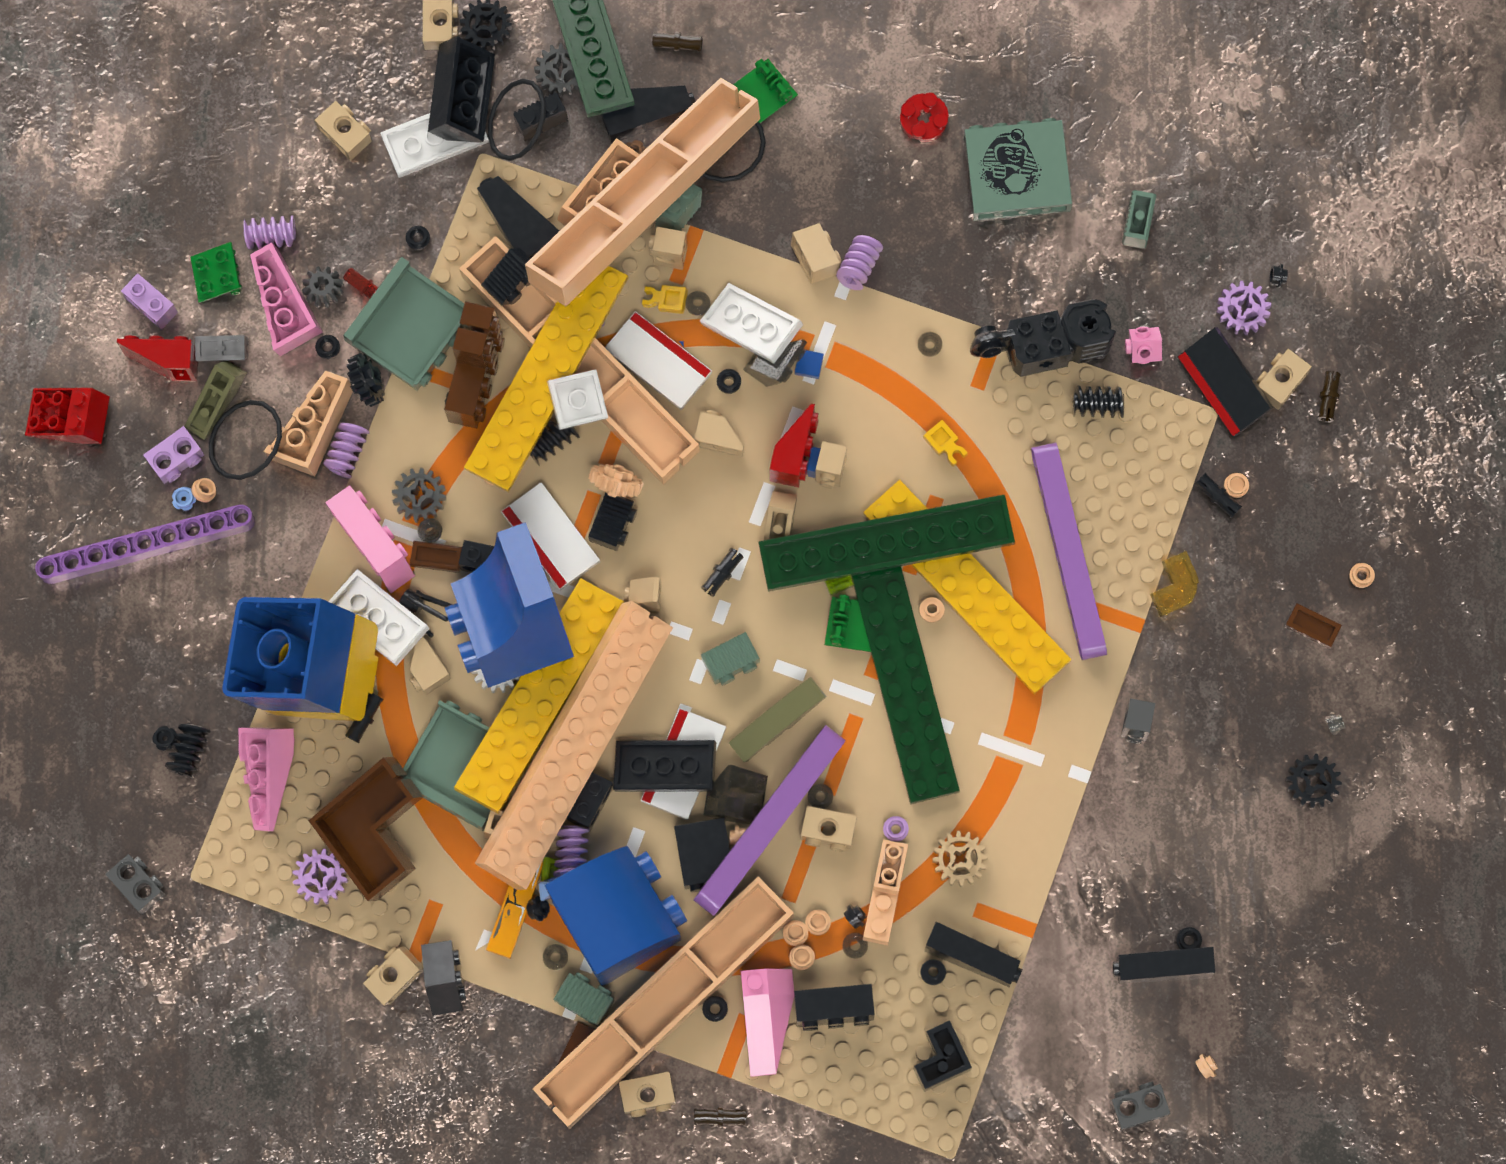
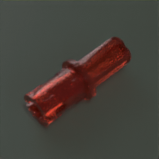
[343,268,379,299]

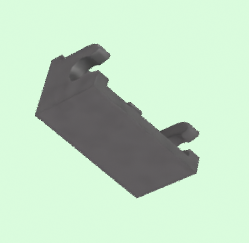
[195,335,248,361]

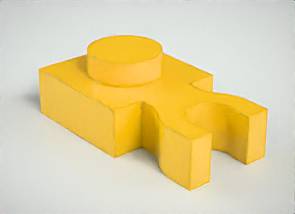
[642,285,688,314]
[923,420,968,467]

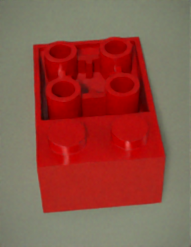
[117,335,198,382]
[25,388,110,444]
[769,404,819,488]

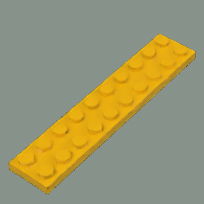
[464,266,628,493]
[863,479,1071,695]
[454,578,624,814]

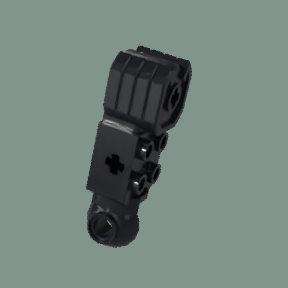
[970,299,1116,377]

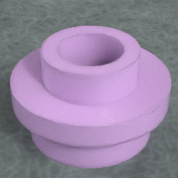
[883,816,909,842]

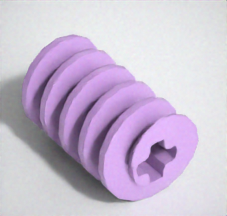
[244,215,296,249]
[836,235,883,290]
[323,423,369,479]
[553,826,590,877]

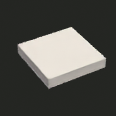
[547,369,608,430]

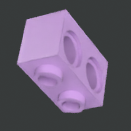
[121,273,178,330]
[143,426,204,484]

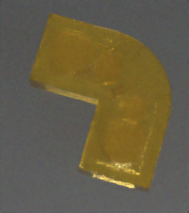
[1150,551,1199,617]

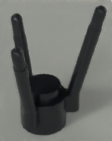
[399,589,452,638]

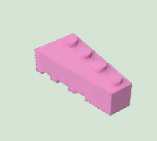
[250,242,323,357]
[325,485,415,593]

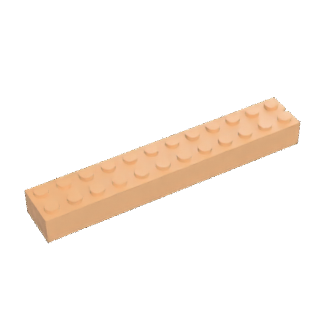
[525,78,760,307]
[459,236,700,485]
[475,601,673,890]
[533,876,794,1129]

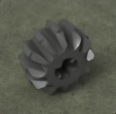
[302,266,344,308]

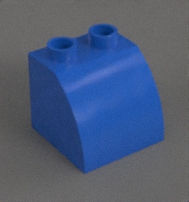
[544,846,687,987]

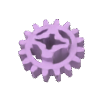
[1217,281,1271,335]
[293,849,349,905]

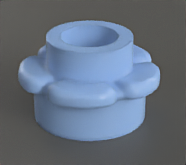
[172,487,196,511]

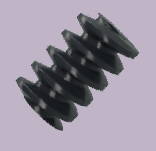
[1073,386,1124,418]
[530,416,580,466]
[165,723,211,779]

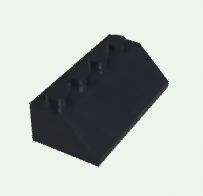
[428,36,495,143]

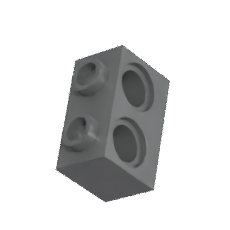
[1121,698,1155,744]
[106,854,165,915]
[1110,1081,1171,1131]

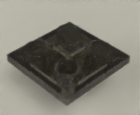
[743,339,807,387]
[703,765,768,825]

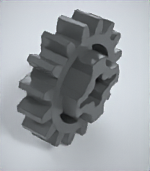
[534,43,579,97]
[392,468,447,523]

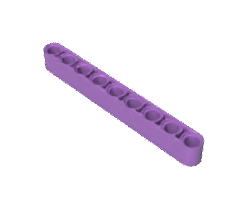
[1031,442,1107,660]
[35,505,255,584]
[693,725,846,916]

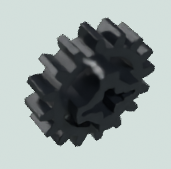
[460,0,513,50]
[346,353,385,407]
[1286,754,1342,810]

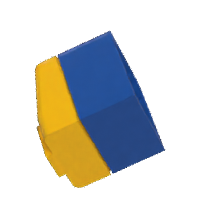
[222,597,378,721]

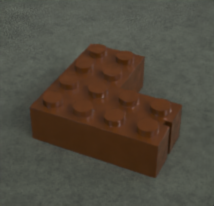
[444,301,505,429]
[308,757,424,901]

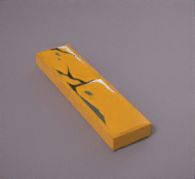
[486,861,543,959]

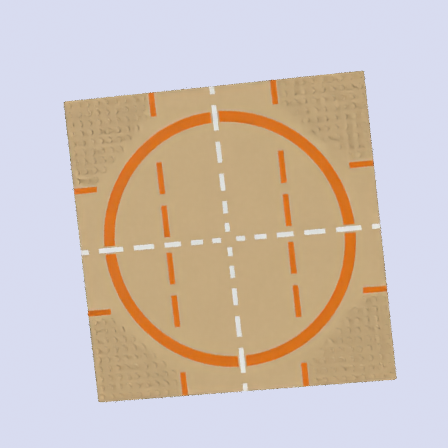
[191,154,1218,1159]

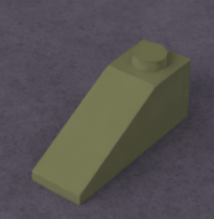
[184,361,247,440]

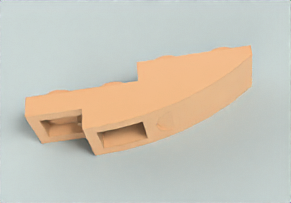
[863,839,908,946]

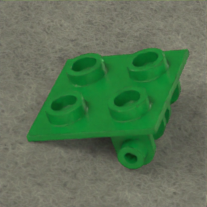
[733,59,798,124]
[190,242,242,303]
[824,595,871,652]

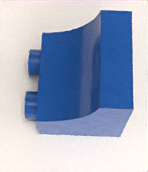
[444,522,574,688]

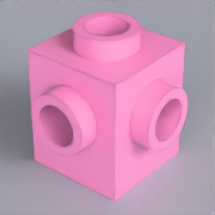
[1125,327,1162,364]

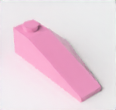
[238,728,295,831]
[741,969,794,1077]

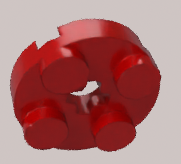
[900,92,949,143]

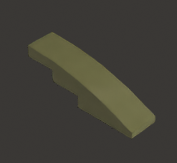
[729,677,827,762]

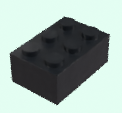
[794,984,875,1031]

